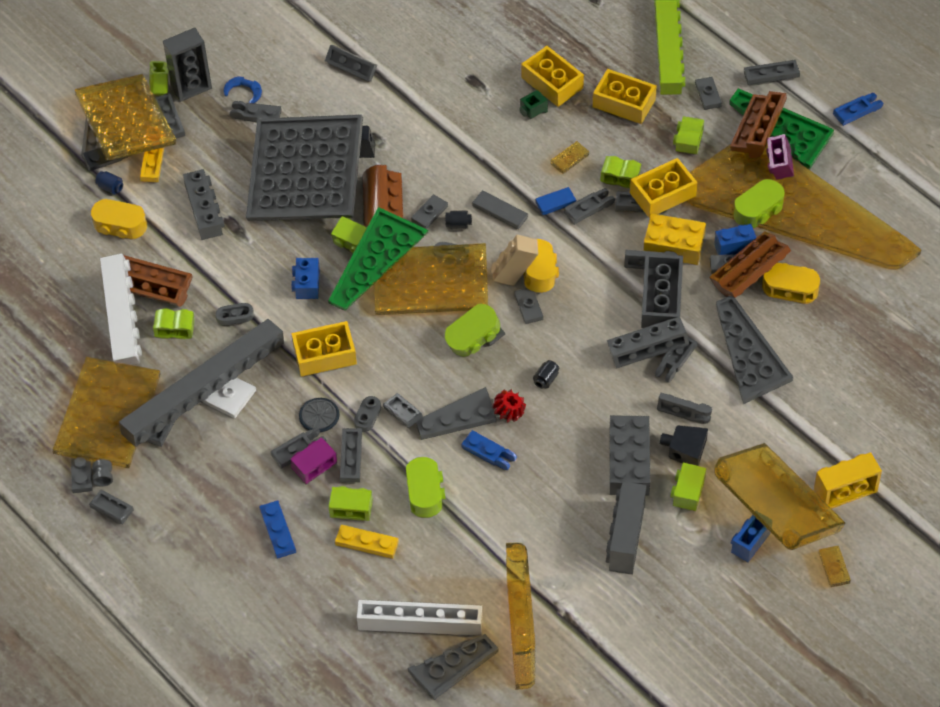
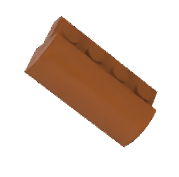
[730,91,787,158]
[362,165,403,227]
[709,231,791,298]
[123,255,193,307]

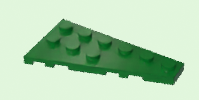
[729,88,834,170]
[328,207,429,311]

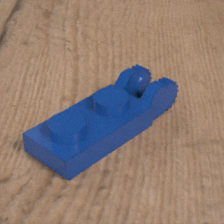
[833,93,883,126]
[461,430,517,470]

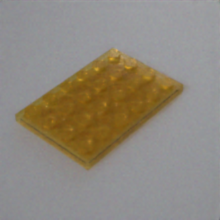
[75,74,176,161]
[375,243,488,315]
[53,357,161,468]

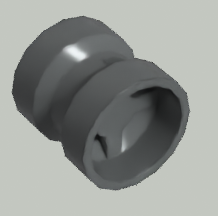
[92,459,113,487]

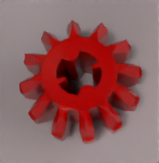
[492,389,526,423]

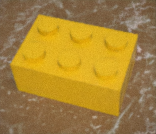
[521,46,584,107]
[592,69,657,124]
[630,158,698,218]
[643,213,706,265]
[291,321,357,377]
[813,452,882,511]

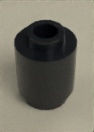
[445,210,472,229]
[533,360,560,389]

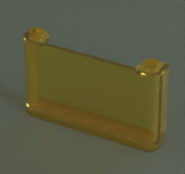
[714,443,846,550]
[506,543,536,690]

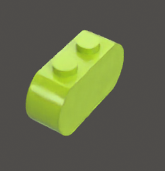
[734,179,785,228]
[445,304,501,357]
[406,457,446,518]

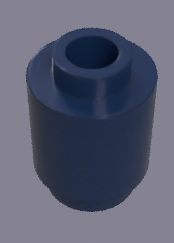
[95,171,124,194]

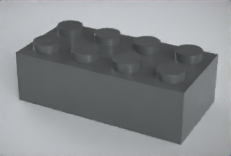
[163,27,212,102]
[641,254,683,328]
[609,415,650,496]
[606,481,646,575]

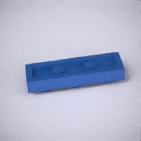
[259,500,296,559]

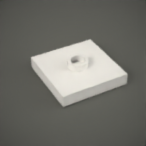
[203,378,256,419]

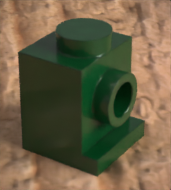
[519,90,548,119]

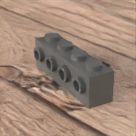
[183,169,225,240]
[607,316,689,369]

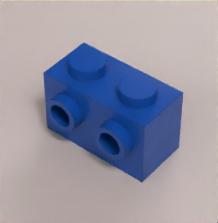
[714,224,757,255]
[291,258,320,299]
[731,512,772,562]

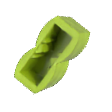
[149,61,169,96]
[673,116,704,154]
[600,156,641,189]
[153,308,195,339]

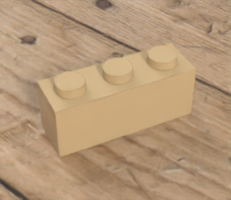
[491,235,538,286]

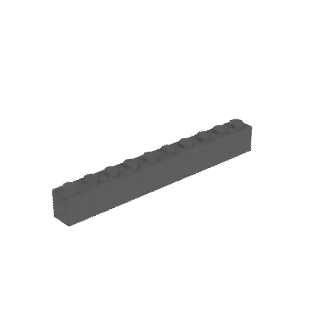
[119,319,284,447]

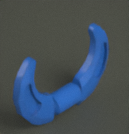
[224,76,262,103]

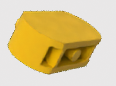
[91,199,147,239]
[523,239,559,293]
[762,263,820,304]

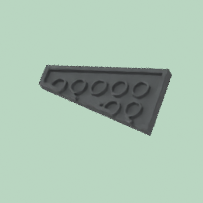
[716,296,793,404]

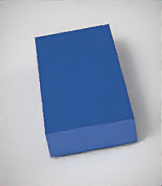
[535,187,576,215]

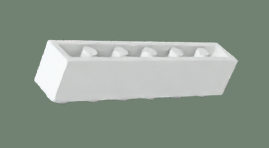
[100,254,142,368]
[357,600,483,636]

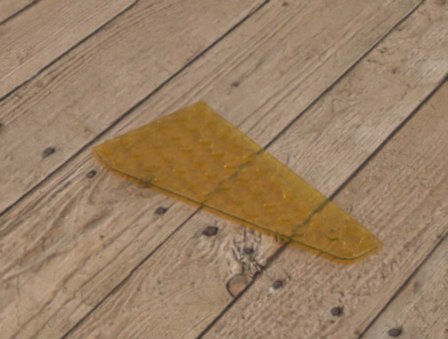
[687,143,921,270]

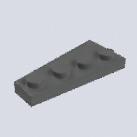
[416,387,496,440]
[408,634,499,700]

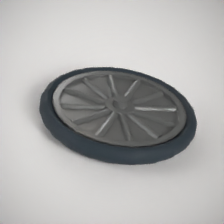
[299,397,340,432]

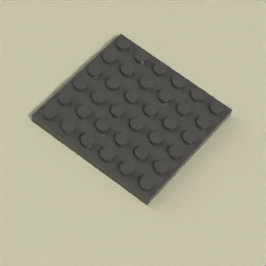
[246,114,363,221]

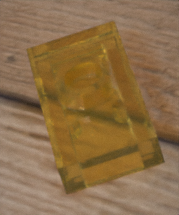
[550,141,589,174]
[819,545,851,588]

